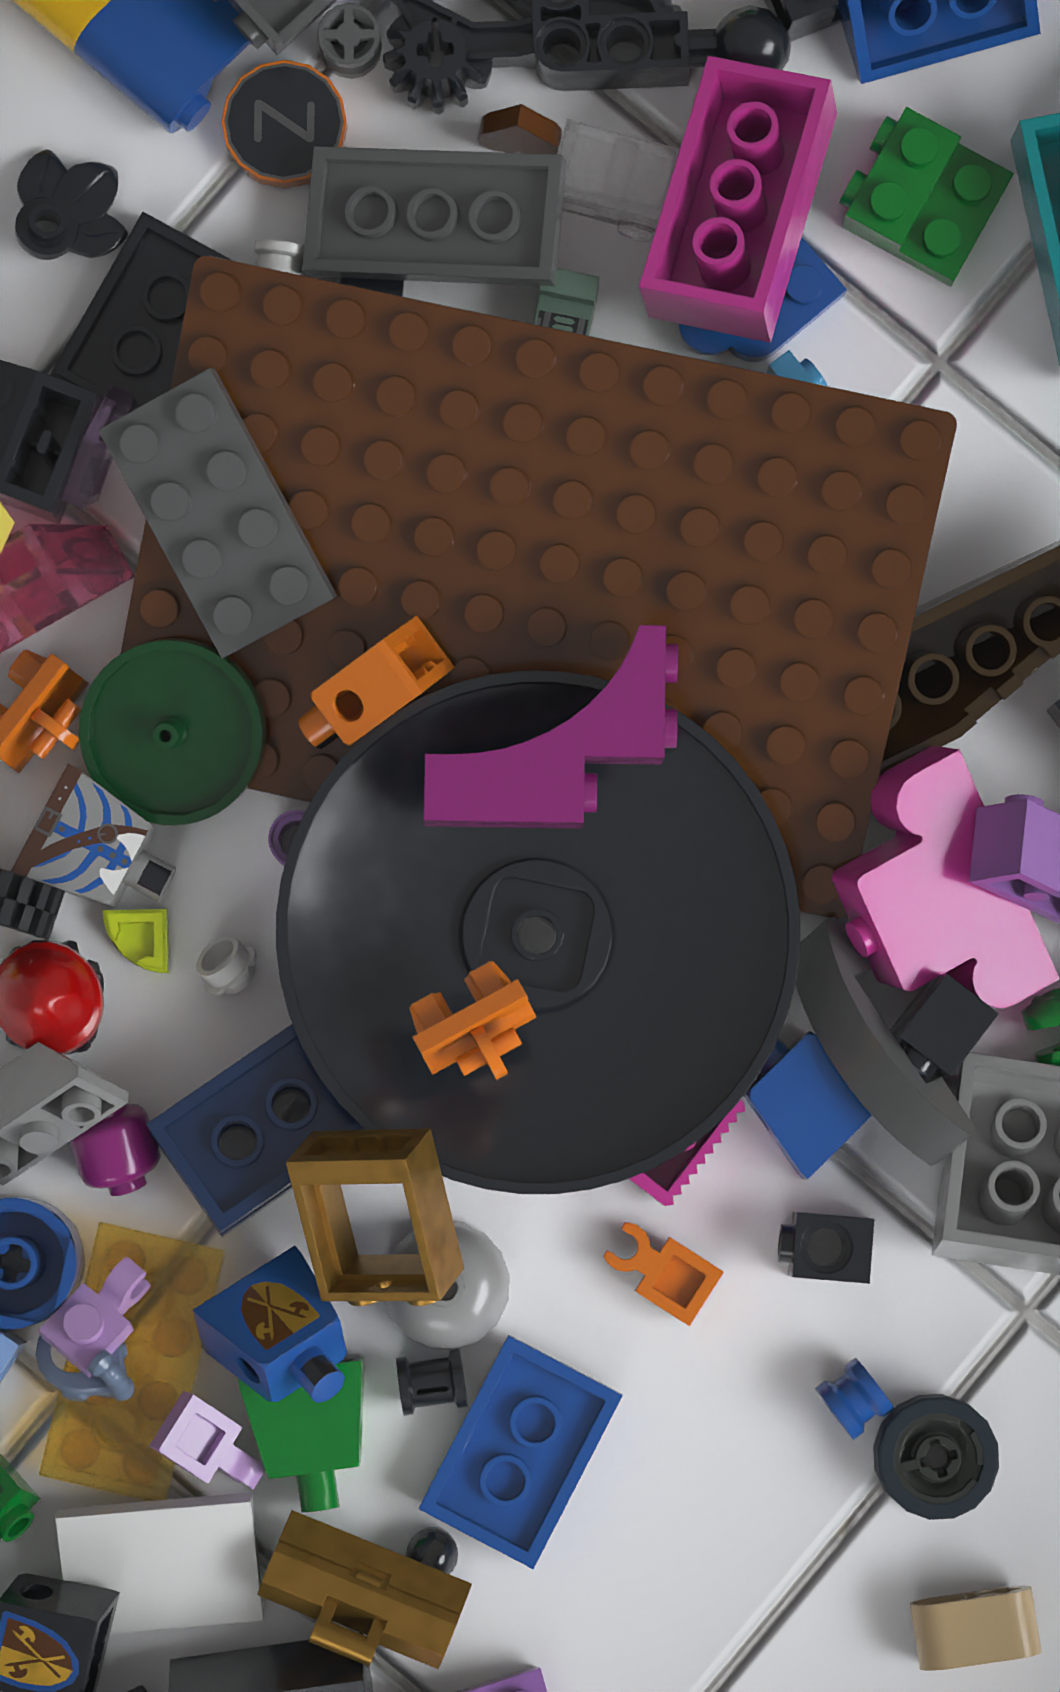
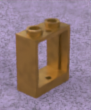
[286,1128,464,1306]

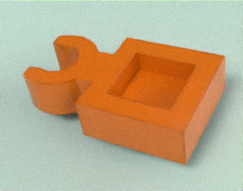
[603,1222,724,1326]

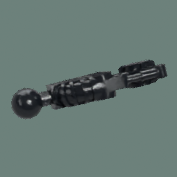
[383,0,791,115]

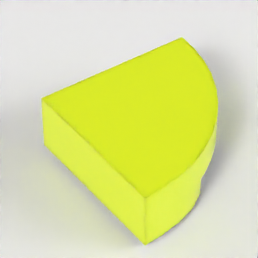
[103,909,169,974]

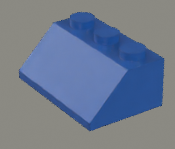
[838,0,1041,84]

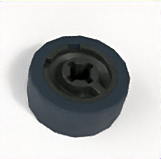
[873,1394,999,1520]

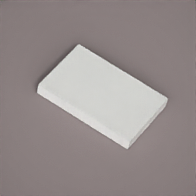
[55,1492,264,1634]

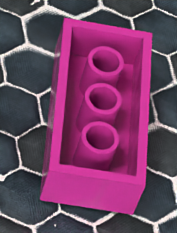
[639,56,837,343]

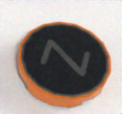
[221,60,348,189]

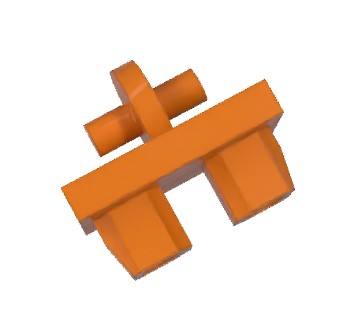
[0,649,89,773]
[409,961,537,1080]

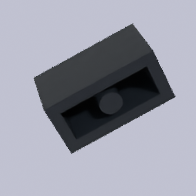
[890,974,999,1079]

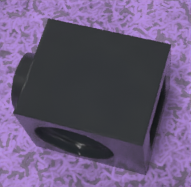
[778,1212,875,1284]

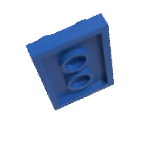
[418,1334,623,1569]

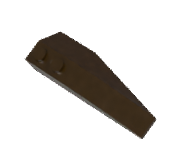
[879,540,1060,776]

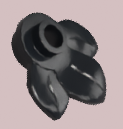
[15,149,128,260]

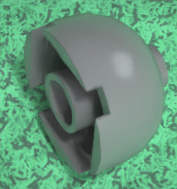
[385,1222,510,1349]

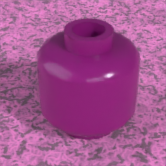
[69,1103,161,1196]

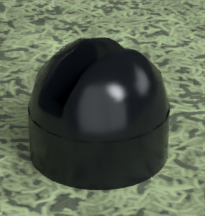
[406,1527,458,1574]

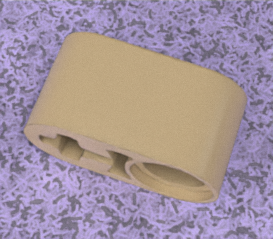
[910,1585,1042,1671]

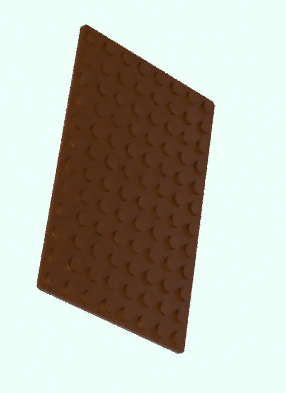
[120,256,957,919]

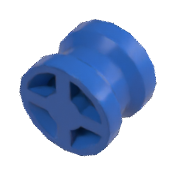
[814,1357,895,1440]

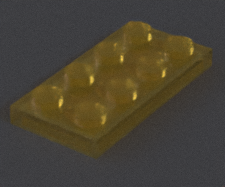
[39,1221,226,1501]

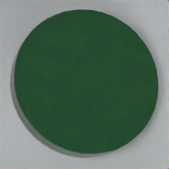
[79,638,267,826]

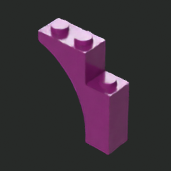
[424,625,678,829]

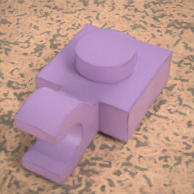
[39,1256,151,1378]
[149,1391,265,1490]

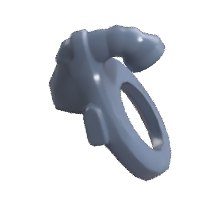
[35,1335,135,1402]

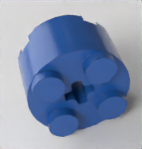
[0,1197,85,1329]

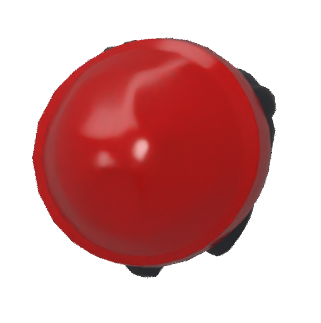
[0,940,104,1055]

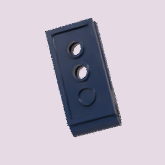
[146,1024,365,1237]

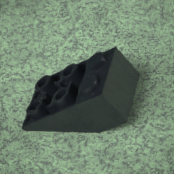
[0,360,106,525]

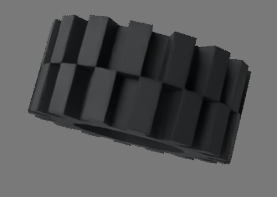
[0,869,65,940]

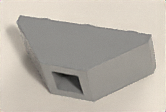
[0,1042,129,1186]

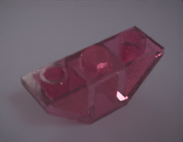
[0,524,135,653]

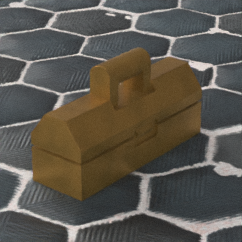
[257,1510,472,1669]

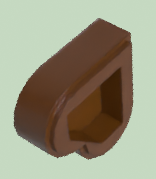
[478,104,563,154]

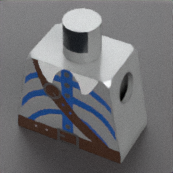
[11,763,176,908]

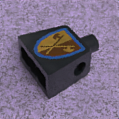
[0,1573,120,1692]

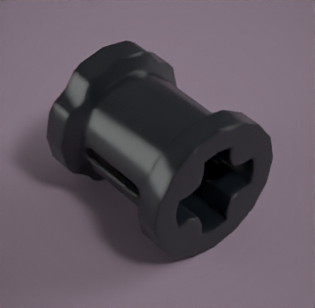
[396,1349,468,1416]

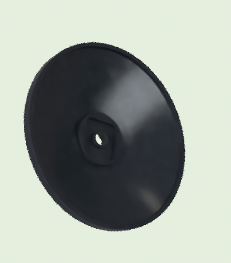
[276,671,800,1194]

